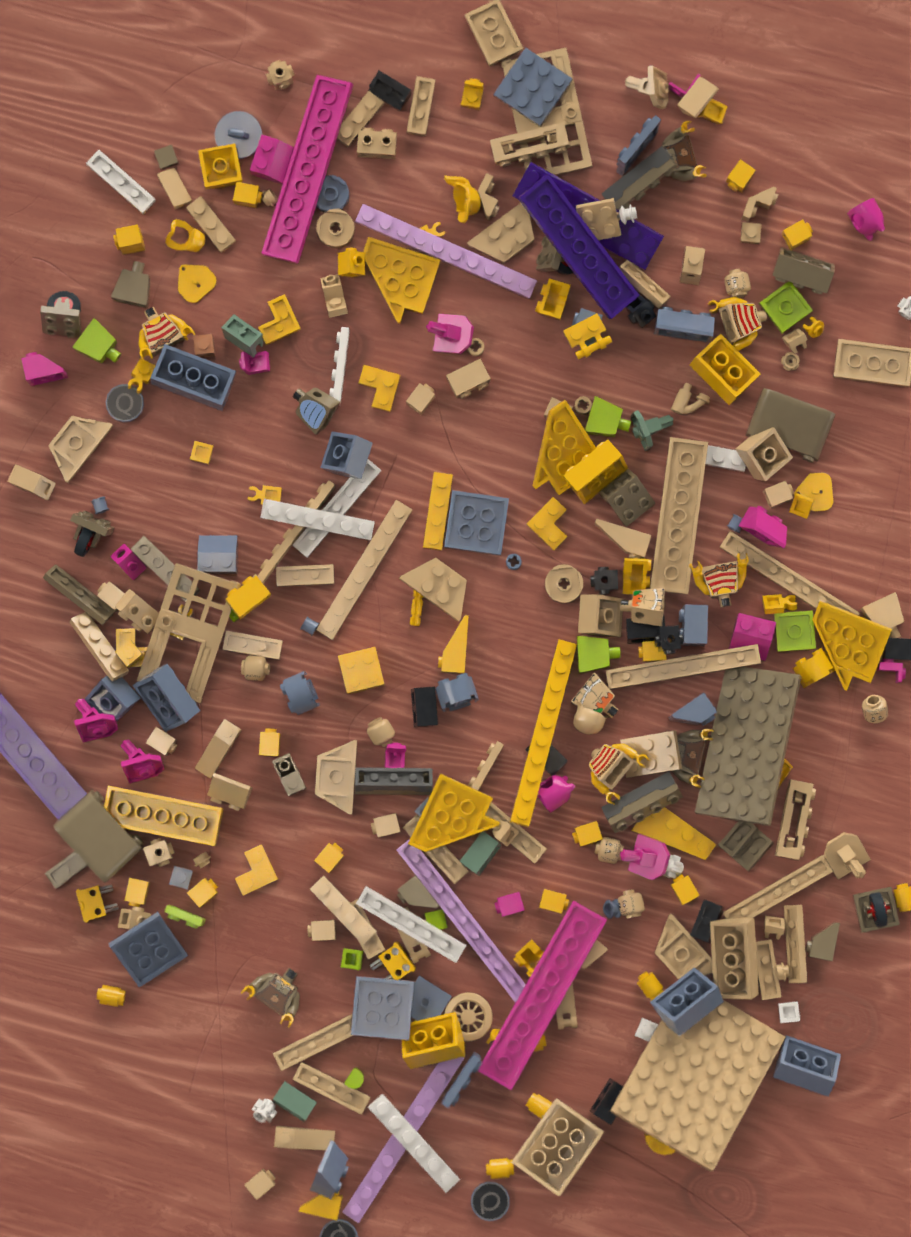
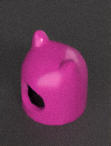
[847,198,885,241]
[537,775,575,813]

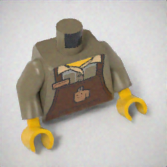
[662,121,707,182]
[671,729,714,788]
[241,968,300,1028]

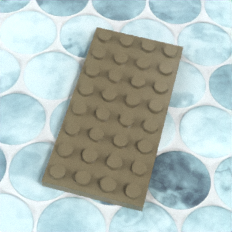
[695,667,801,826]

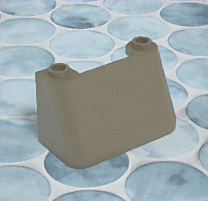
[745,388,836,463]
[54,789,144,883]

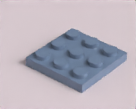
[493,48,573,127]
[616,115,661,176]
[444,490,509,556]
[109,912,188,987]
[351,976,415,1040]
[442,1052,482,1108]

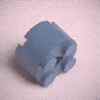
[280,671,320,715]
[435,673,479,712]

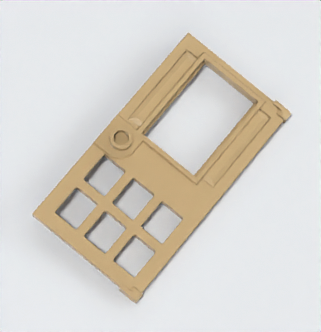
[501,48,593,175]
[137,563,241,703]

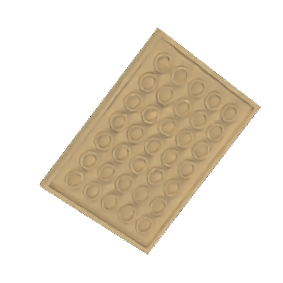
[610,1000,785,1172]

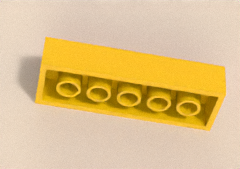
[104,786,224,846]

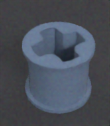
[91,497,110,514]
[727,514,743,533]
[506,554,522,570]
[300,616,319,636]

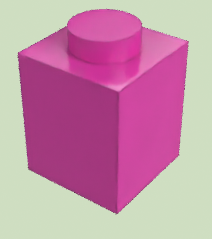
[494,892,525,917]

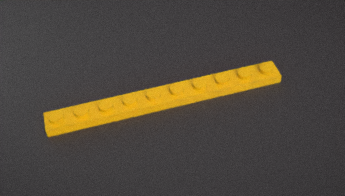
[510,639,577,827]

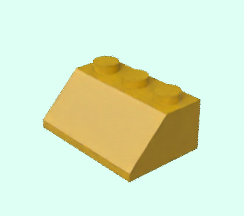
[689,333,761,405]
[563,440,629,505]
[401,1012,465,1069]

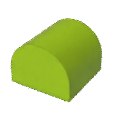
[341,948,363,970]
[344,1067,364,1089]

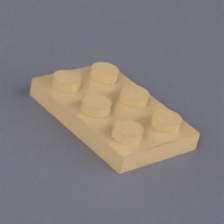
[465,0,523,66]
[620,731,682,778]

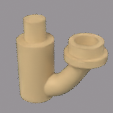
[671,383,710,415]

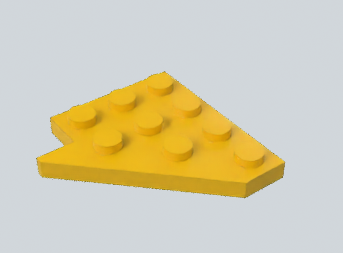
[363,237,441,324]
[532,400,596,495]
[812,601,892,691]
[408,773,500,852]

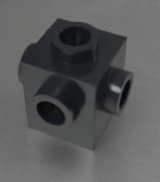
[625,293,656,328]
[590,567,618,595]
[654,625,683,655]

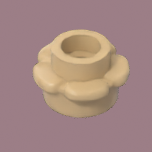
[262,189,278,207]
[781,352,800,371]
[193,852,211,868]
[776,962,790,981]

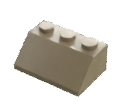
[772,247,835,294]

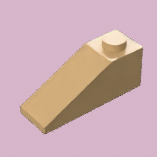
[595,519,651,559]
[195,719,242,778]
[274,1126,335,1150]

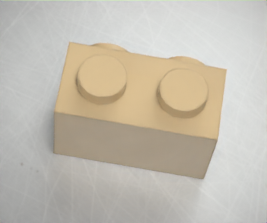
[357,128,397,159]
[114,589,159,634]

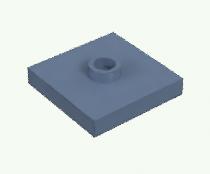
[411,976,452,1021]

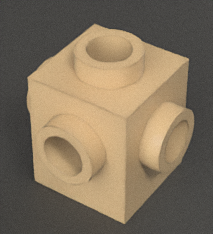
[266,60,295,90]
[143,838,175,867]
[118,907,151,931]

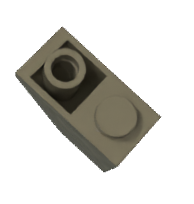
[272,753,306,797]

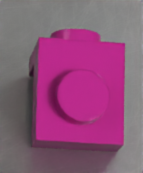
[239,351,270,375]
[877,659,906,683]
[384,742,406,768]

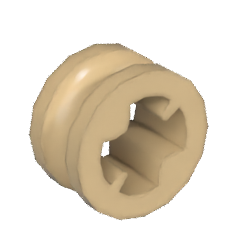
[467,338,484,356]
[574,396,592,415]

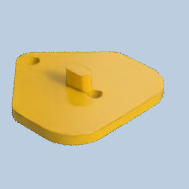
[178,265,217,303]
[794,473,833,512]

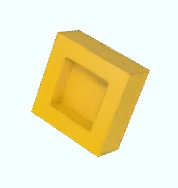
[190,441,214,465]
[789,493,814,519]

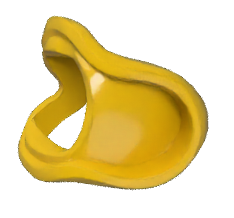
[165,219,205,252]

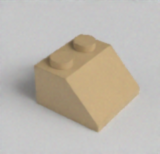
[736,427,793,481]
[578,594,623,637]
[207,773,253,811]

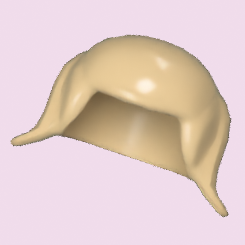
[573,700,609,735]

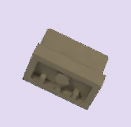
[598,469,655,526]

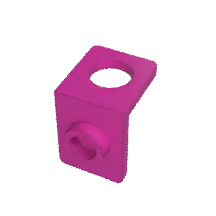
[668,74,701,98]
[111,544,146,580]

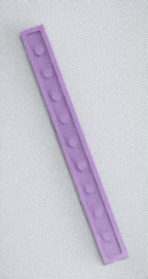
[355,204,537,299]
[396,839,526,1003]
[342,1057,464,1223]

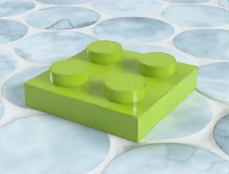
[759,281,813,334]
[774,610,816,652]
[164,905,206,929]

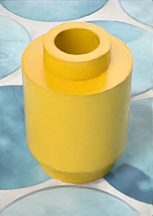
[893,883,911,912]
[637,971,664,1001]
[96,985,126,1007]
[525,1093,552,1119]
[486,1158,514,1179]

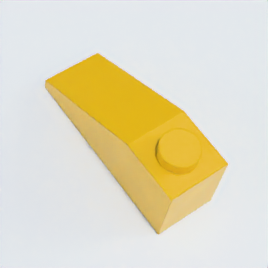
[438,615,469,674]

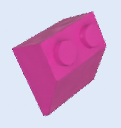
[250,134,294,185]
[21,352,68,386]
[739,506,787,548]
[729,613,776,661]

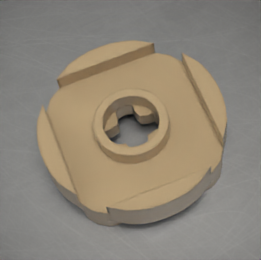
[316,209,355,248]
[545,564,583,603]

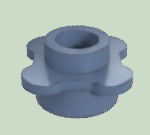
[603,899,621,919]

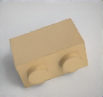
[446,359,491,399]

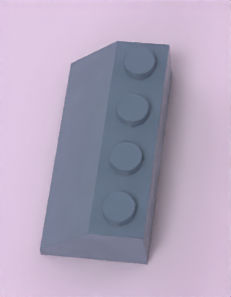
[150,344,236,411]

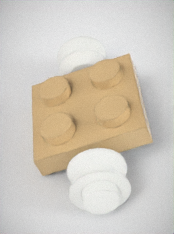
[576,198,637,240]

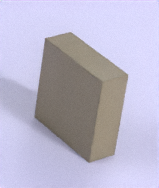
[154,144,178,170]

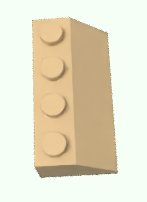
[710,918,759,999]

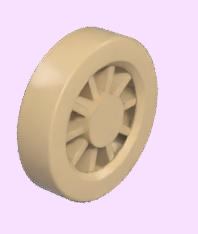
[444,992,493,1041]

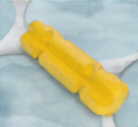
[410,590,423,626]

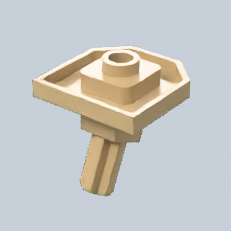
[625,66,668,110]
[824,832,871,880]

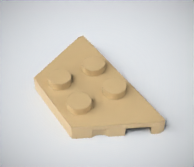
[467,203,534,263]
[48,416,113,483]
[399,558,467,622]
[315,740,357,815]
[654,914,713,980]

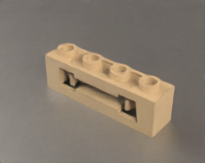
[490,122,570,167]
[775,780,816,860]

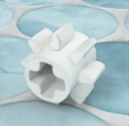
[897,296,911,320]
[663,855,684,879]
[252,1099,277,1123]

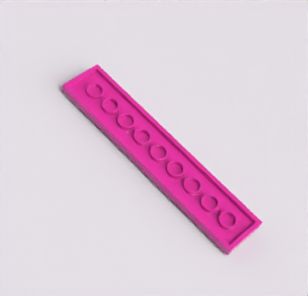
[261,75,353,264]
[478,900,607,1090]

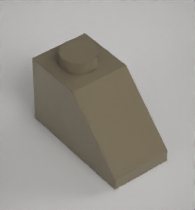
[397,875,439,908]
[805,922,840,961]

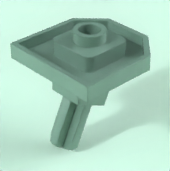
[630,410,674,452]

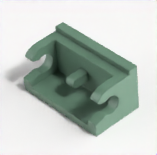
[221,314,263,357]
[460,831,502,876]
[272,1081,317,1122]

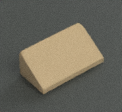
[678,77,719,118]
[157,168,192,210]

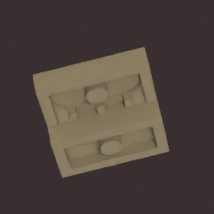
[718,821,774,872]

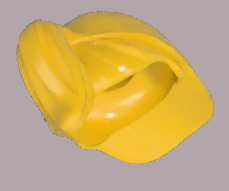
[444,176,481,223]

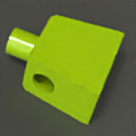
[73,318,121,364]
[585,396,631,437]
[577,636,621,674]

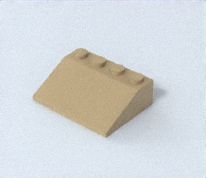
[512,1098,604,1196]

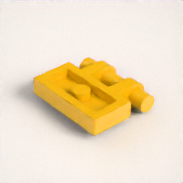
[563,313,612,360]

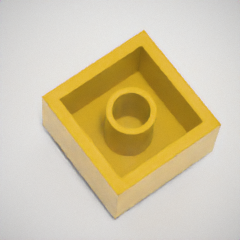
[338,647,385,694]

